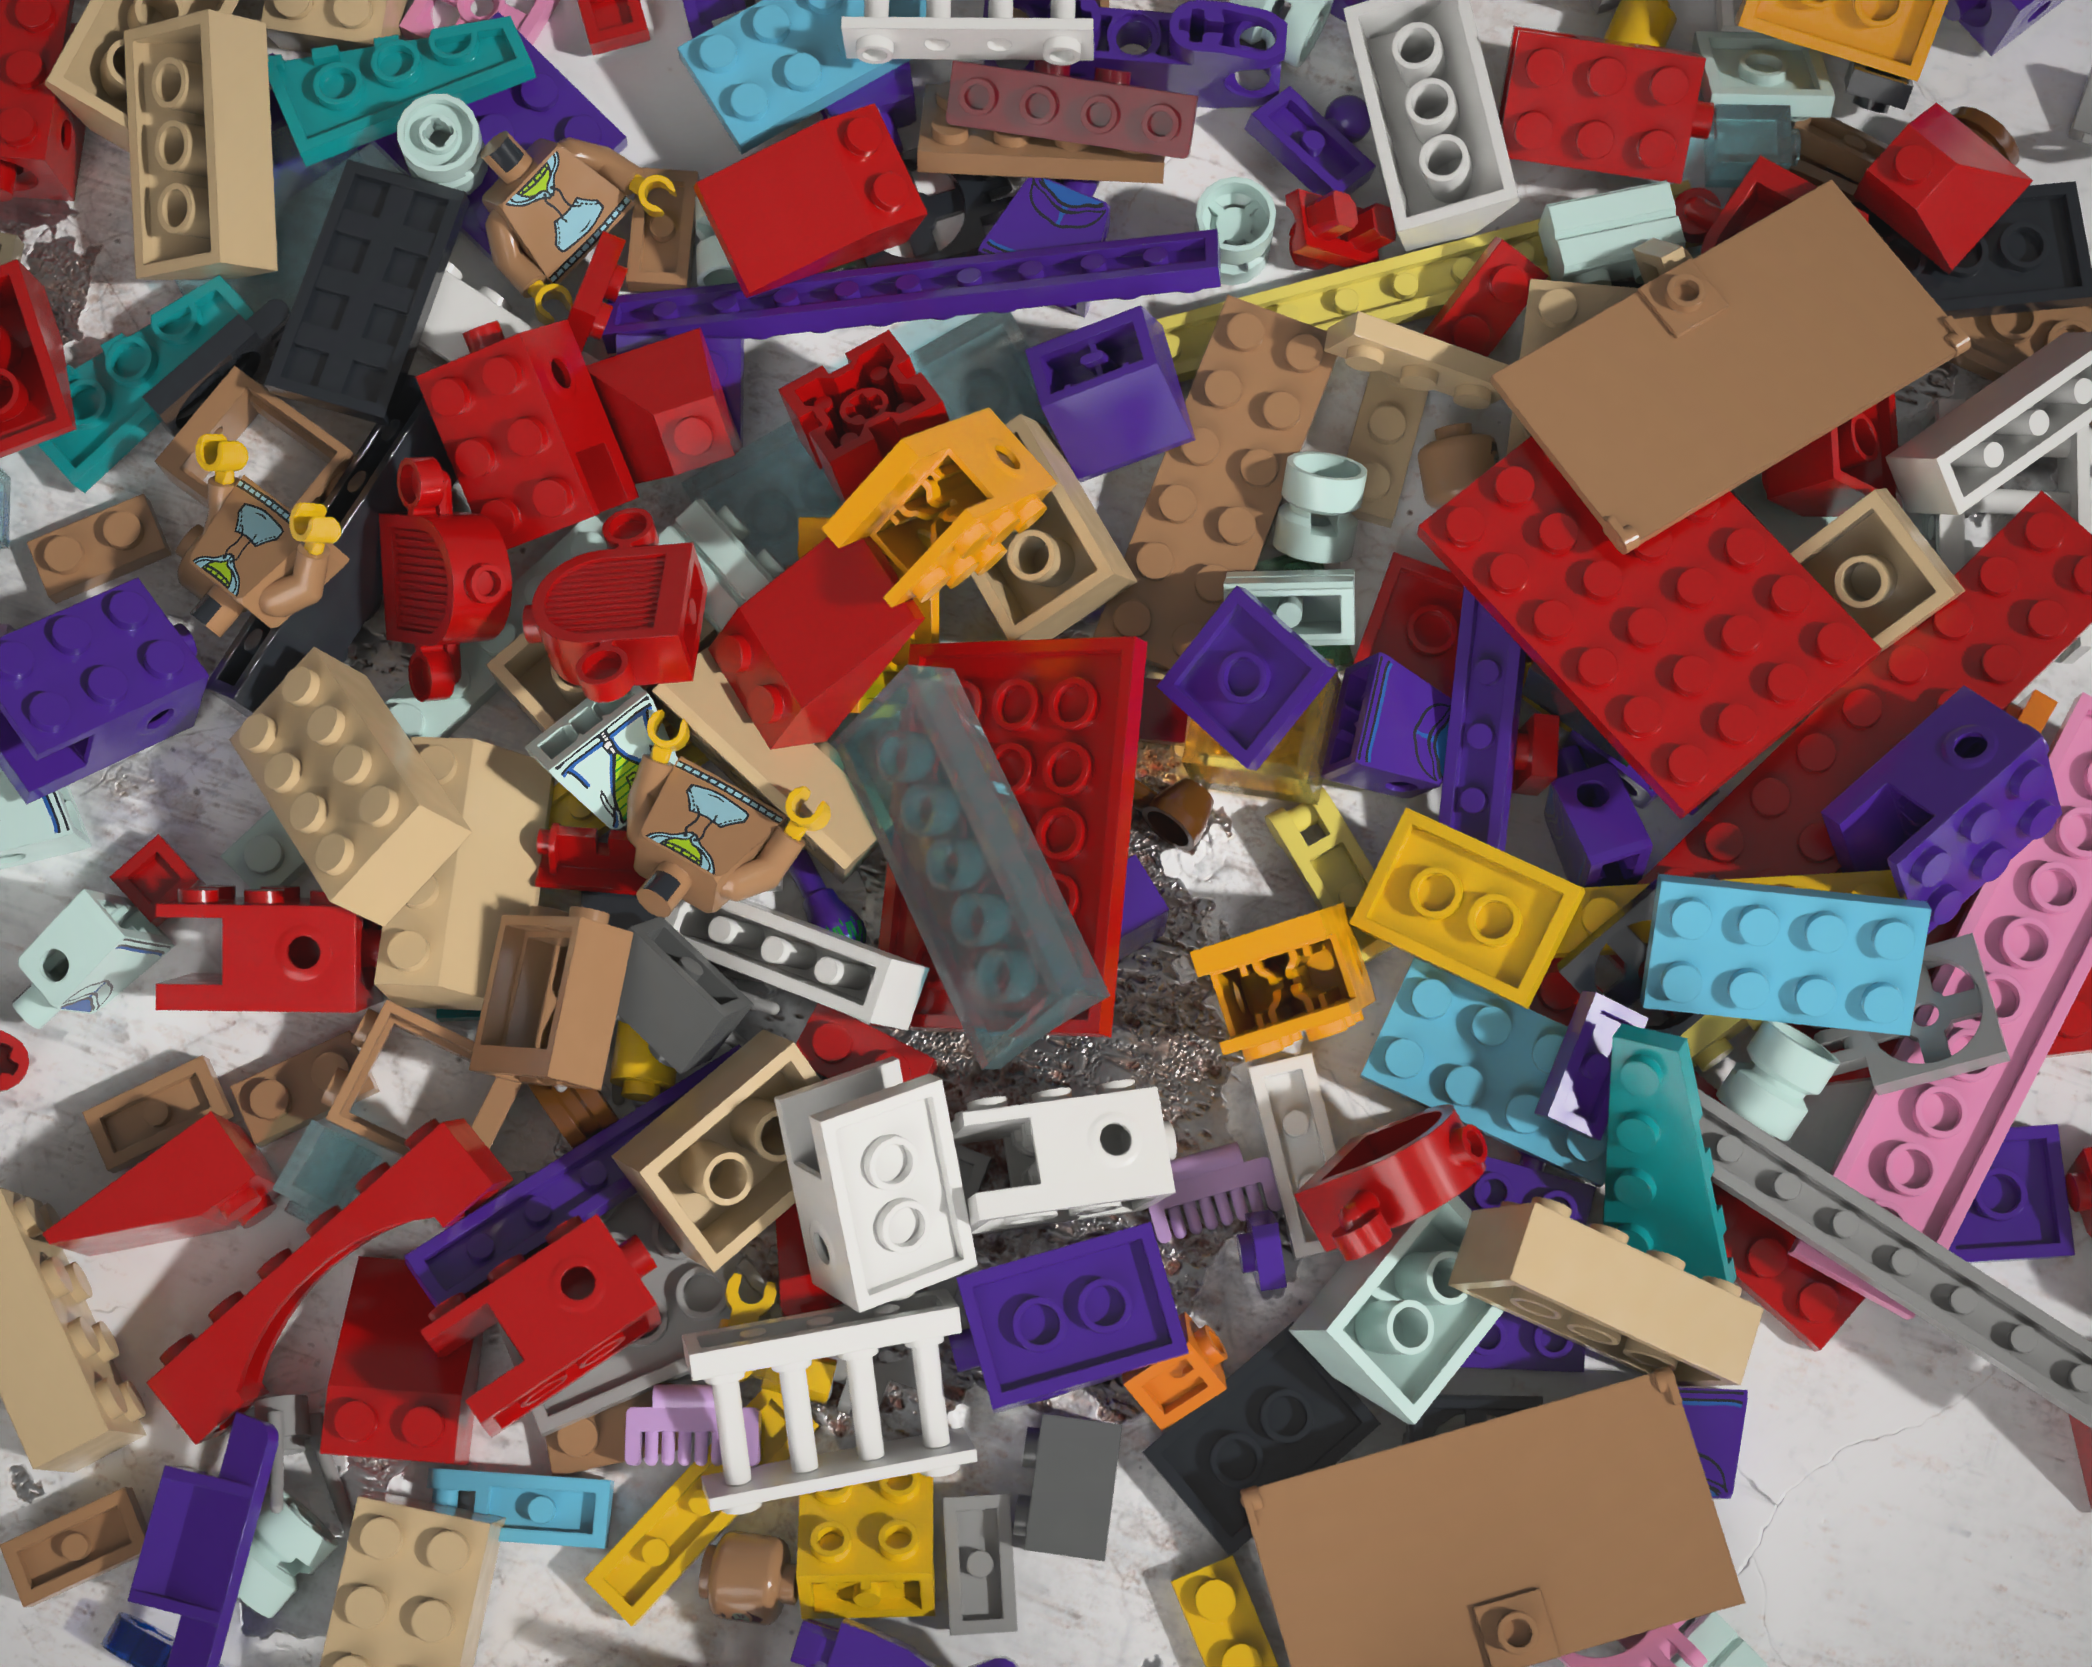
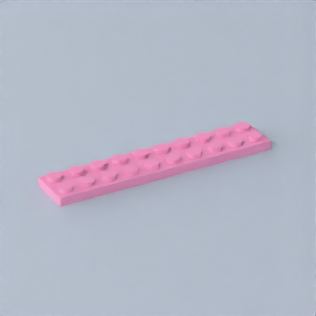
[1788,692,2092,1320]

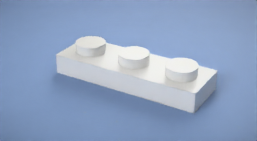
[1247,1053,1339,1261]

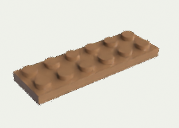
[1092,295,1338,671]

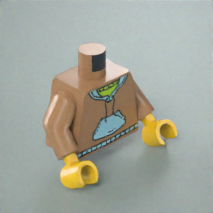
[480,131,677,325]
[190,434,350,638]
[627,710,831,918]

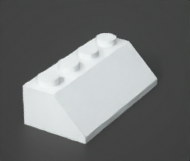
[1343,0,1520,253]

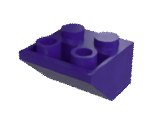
[1025,305,1196,482]

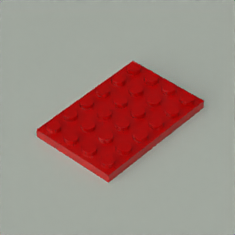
[1417,436,1882,820]
[870,636,1148,1037]

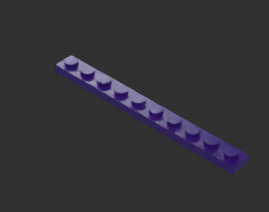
[602,229,1221,354]

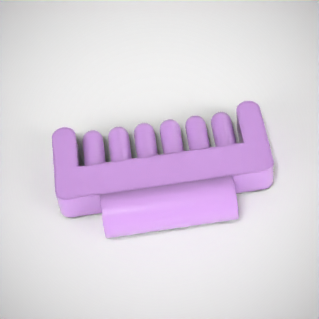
[1147,1142,1282,1244]
[625,1384,762,1466]

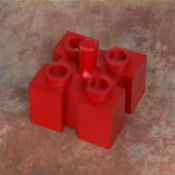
[778,330,950,504]

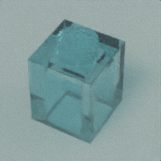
[1704,104,1801,188]
[272,1119,383,1224]

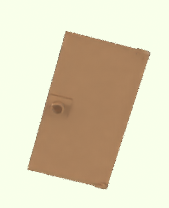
[1490,179,1971,554]
[1240,1366,1746,1667]

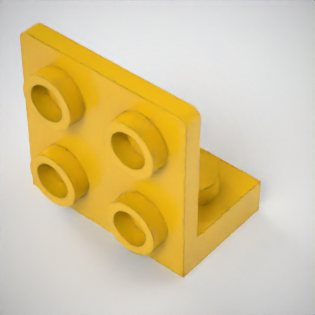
[796,1472,936,1619]

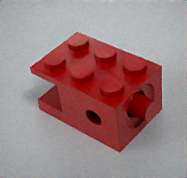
[0,0,86,202]
[1498,25,1714,184]
[415,319,639,550]
[156,885,384,1013]
[420,1214,662,1438]

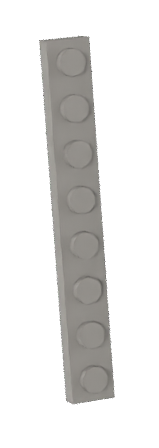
[1698,1089,2092,1429]

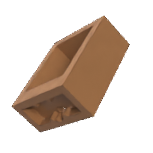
[154,366,354,511]
[469,906,634,1090]
[321,999,522,1157]

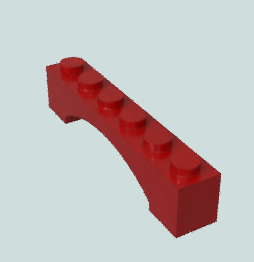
[146,1118,513,1445]

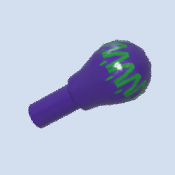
[789,849,867,944]

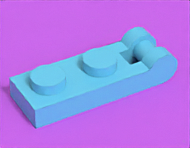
[426,1468,614,1549]

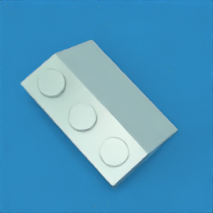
[1289,1196,1504,1424]

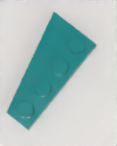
[268,16,537,167]
[37,275,255,493]
[1603,1023,1737,1284]

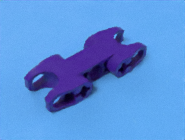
[983,0,1288,109]

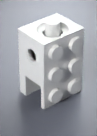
[774,1056,978,1313]
[951,1079,1177,1235]

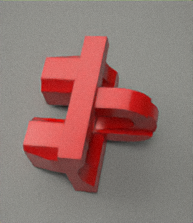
[1285,188,1396,270]

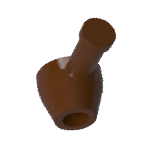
[1133,778,1214,851]

